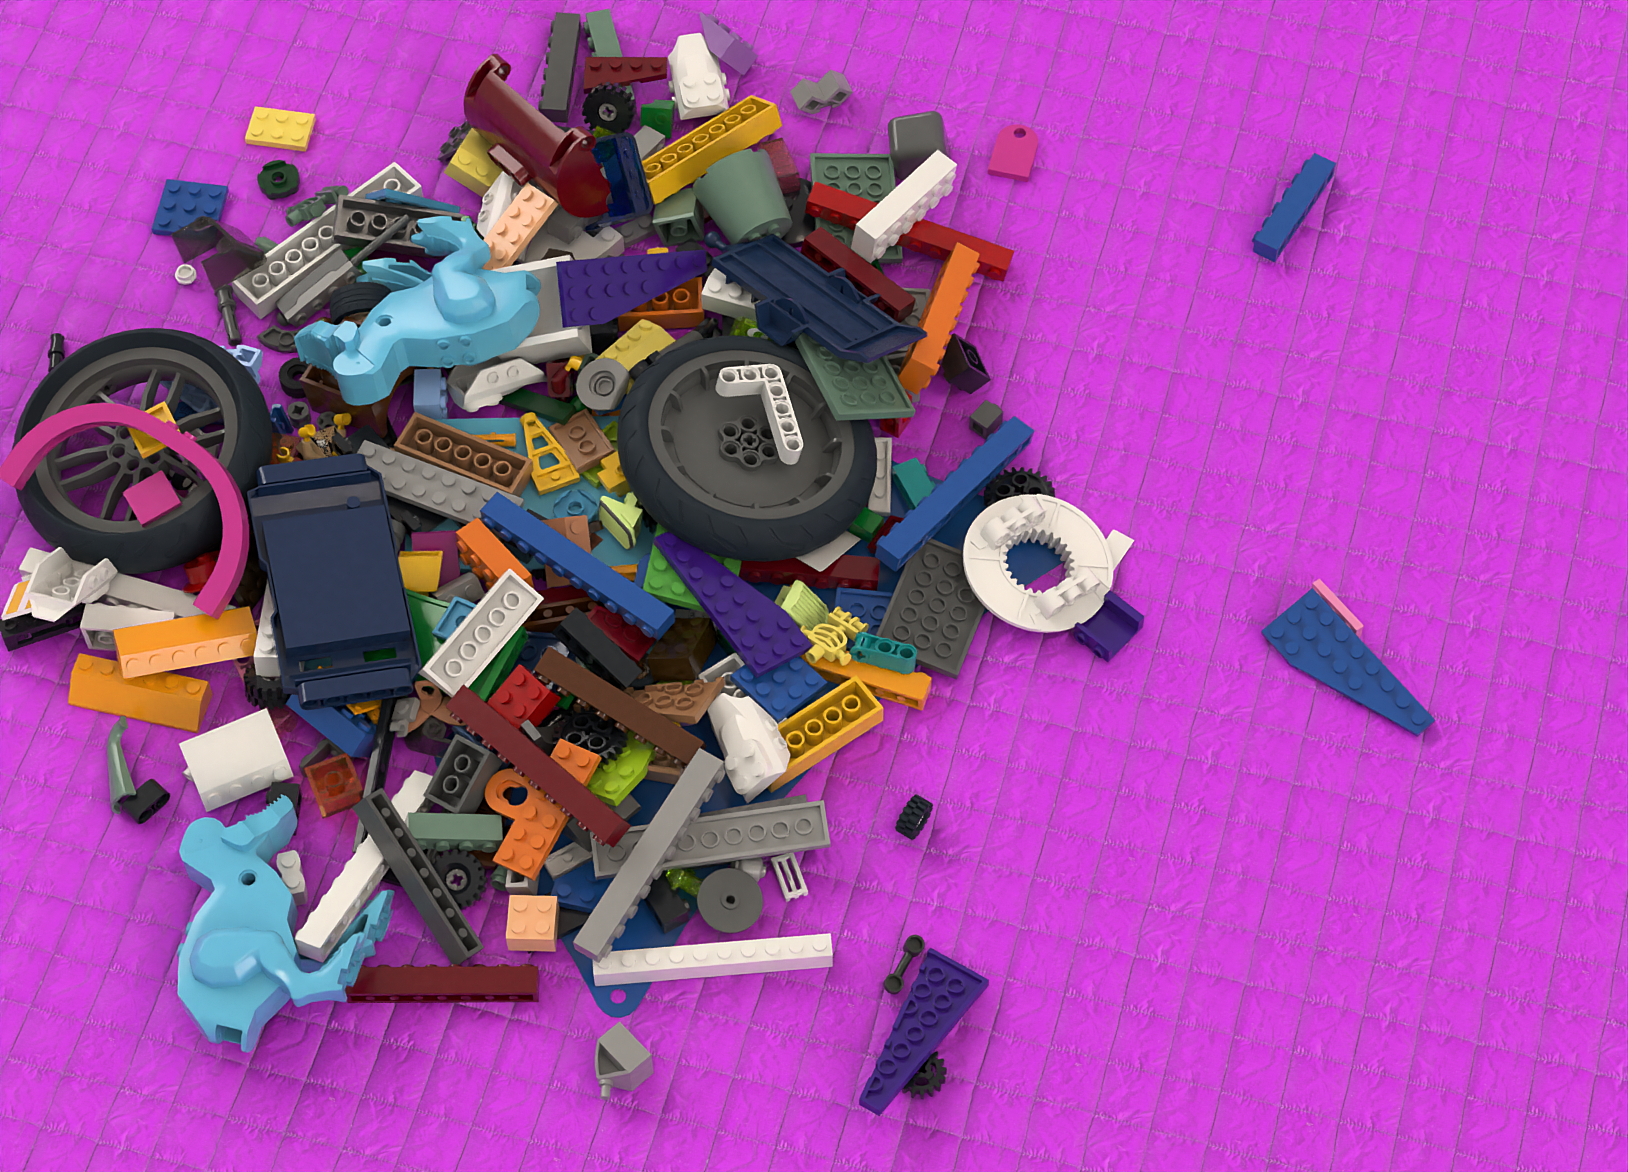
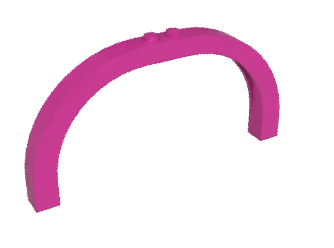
[0,403,249,619]

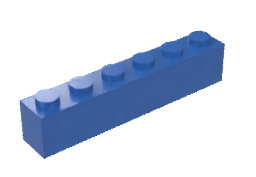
[1252,153,1336,262]

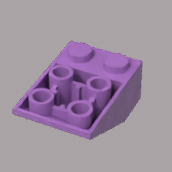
[699,12,758,75]

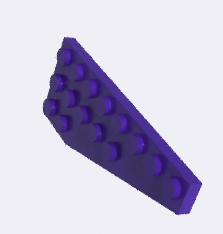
[556,250,707,328]
[653,531,813,678]

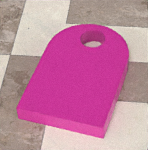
[988,124,1038,182]

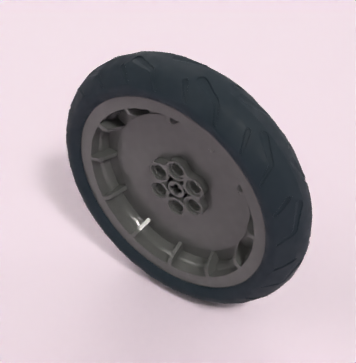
[617,336,877,562]

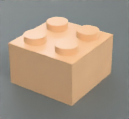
[506,895,560,952]

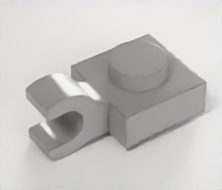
[390,697,420,737]

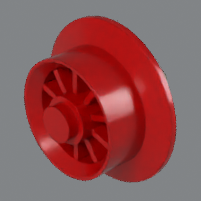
[182,550,220,593]

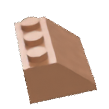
[541,515,591,588]

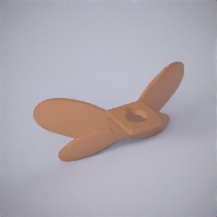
[396,680,467,733]

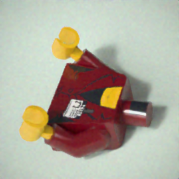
[546,354,586,404]

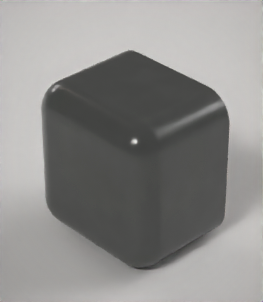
[888,111,951,180]

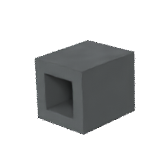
[969,400,1003,440]

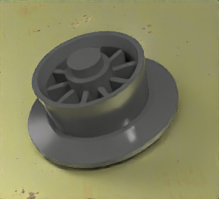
[697,868,763,933]

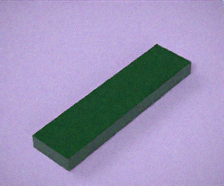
[498,388,577,426]

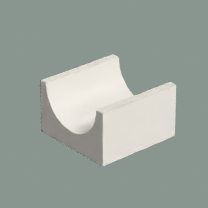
[491,255,592,364]

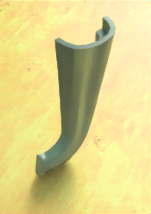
[107,715,137,815]

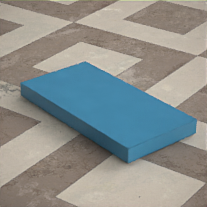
[365,188,460,213]

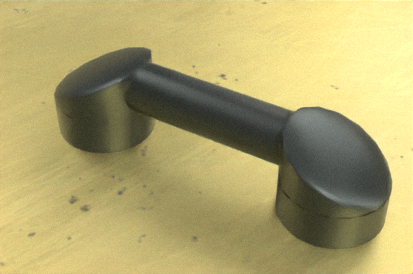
[883,935,925,994]

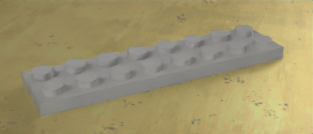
[357,440,525,538]

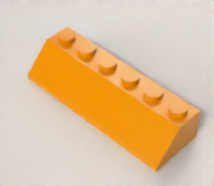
[113,606,257,678]
[68,653,213,733]

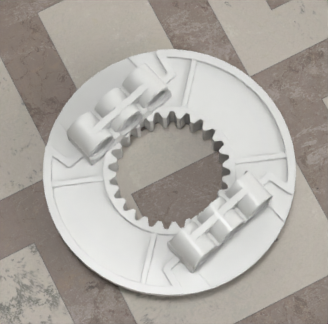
[963,494,1113,633]

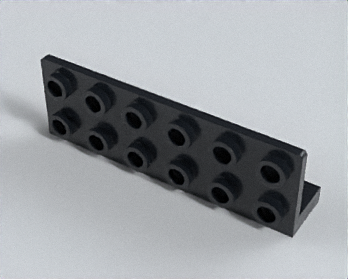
[332,424,449,539]

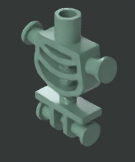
[285,185,349,227]

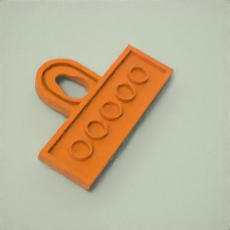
[485,739,602,881]

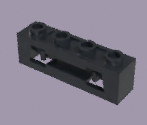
[0,602,89,652]

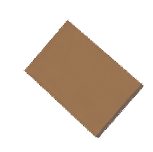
[548,408,616,474]

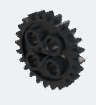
[984,467,1055,508]
[552,707,628,768]

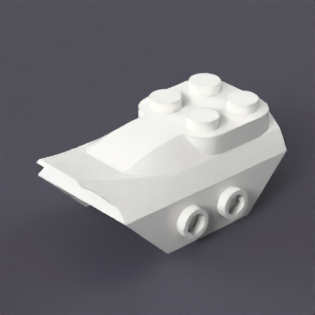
[668,33,730,120]
[476,171,546,264]
[446,356,547,412]
[25,547,118,622]
[707,693,790,803]

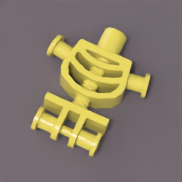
[800,606,869,665]

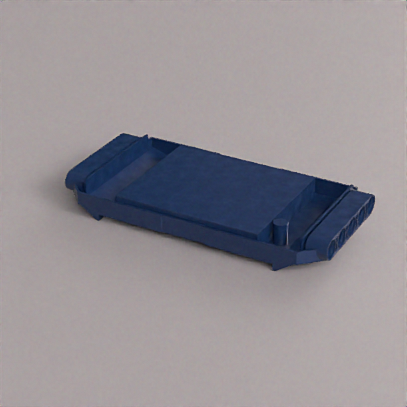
[247,453,422,710]

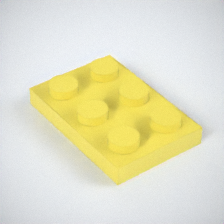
[245,106,316,152]

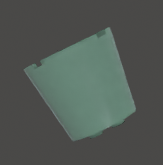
[693,148,792,244]

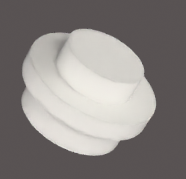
[175,264,197,285]

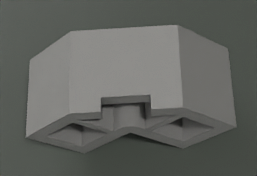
[790,70,853,114]

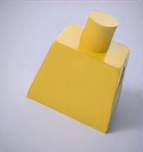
[398,551,443,597]

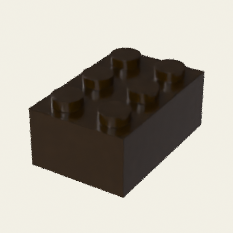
[647,617,718,681]

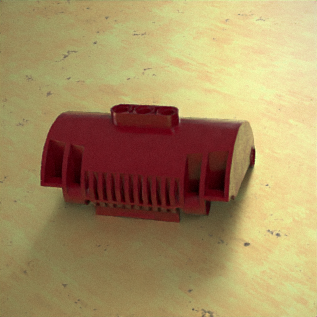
[463,54,611,218]

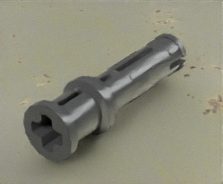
[214,284,242,346]

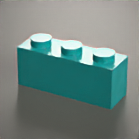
[892,457,936,510]

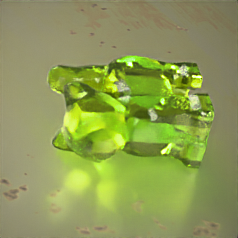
[666,868,705,898]

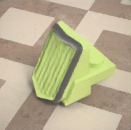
[598,492,643,550]

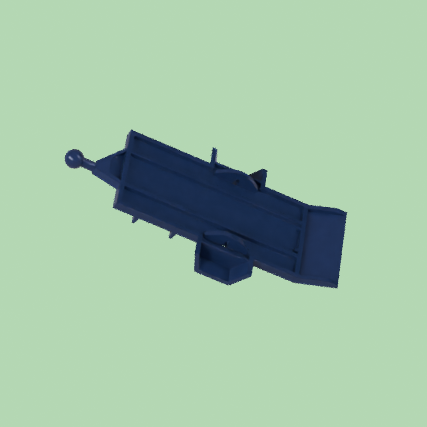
[704,231,927,363]

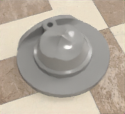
[576,358,630,411]

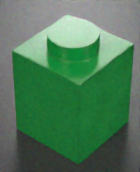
[849,507,884,543]

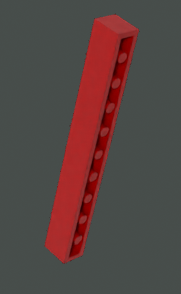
[805,181,1014,282]

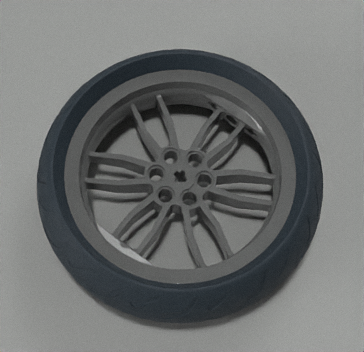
[12,328,273,574]

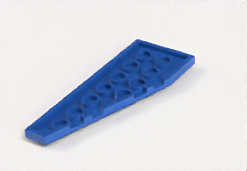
[1261,588,1435,736]

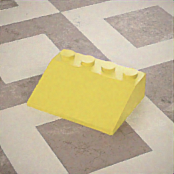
[443,128,502,197]
[595,319,676,394]

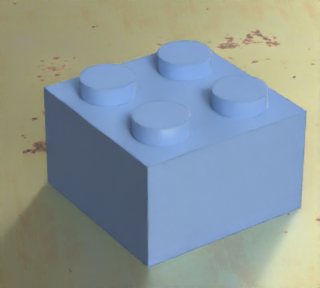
[413,369,449,419]

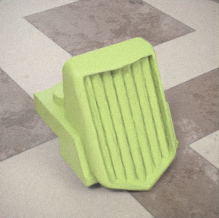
[774,580,829,631]

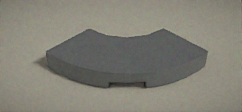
[257,325,305,353]

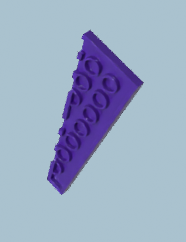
[859,948,989,1116]

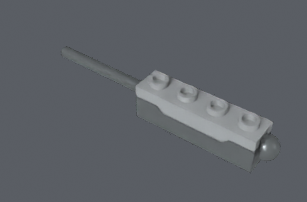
[275,214,412,328]

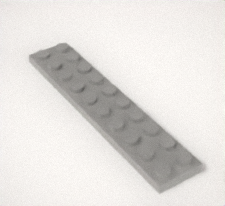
[590,800,831,880]

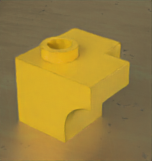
[597,451,631,498]

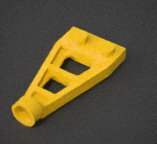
[519,412,580,496]

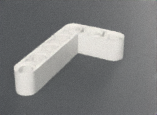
[716,364,803,465]

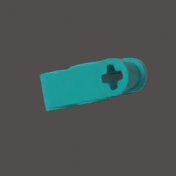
[849,632,917,674]

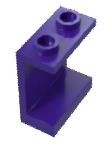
[1074,590,1145,662]

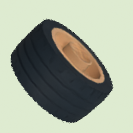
[330,282,392,325]

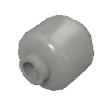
[730,857,766,883]

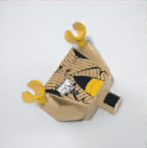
[296,413,351,460]

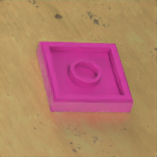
[122,470,182,528]

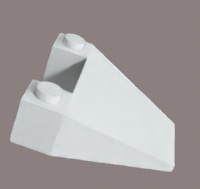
[523,204,625,264]

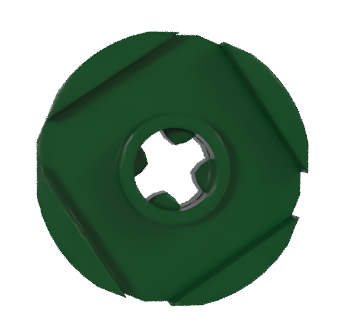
[257,160,300,200]

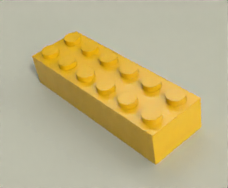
[767,675,883,793]

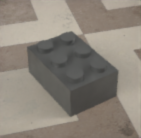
[423,734,503,814]

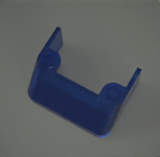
[585,132,653,231]

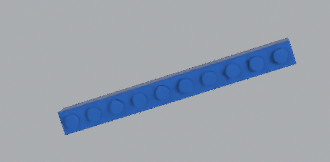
[875,416,1035,572]
[480,492,675,641]

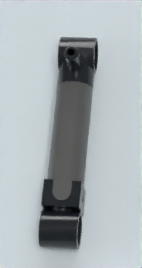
[629,317,723,381]

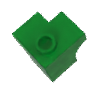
[640,99,675,139]

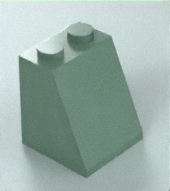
[653,188,705,247]

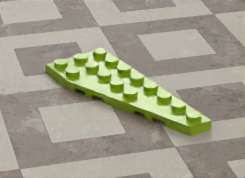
[586,680,694,807]

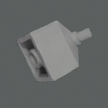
[595,1021,654,1100]

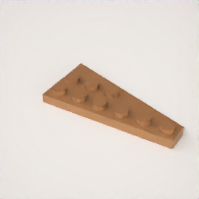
[573,677,725,724]

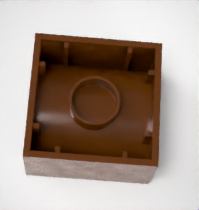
[299,316,427,438]

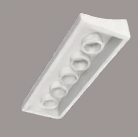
[418,568,544,698]

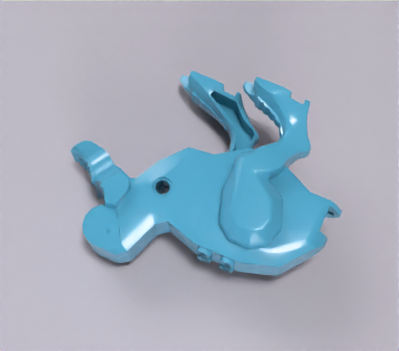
[294,216,541,405]
[177,794,395,1053]

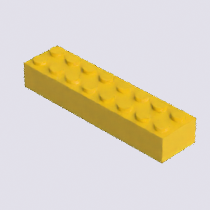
[624,95,782,204]

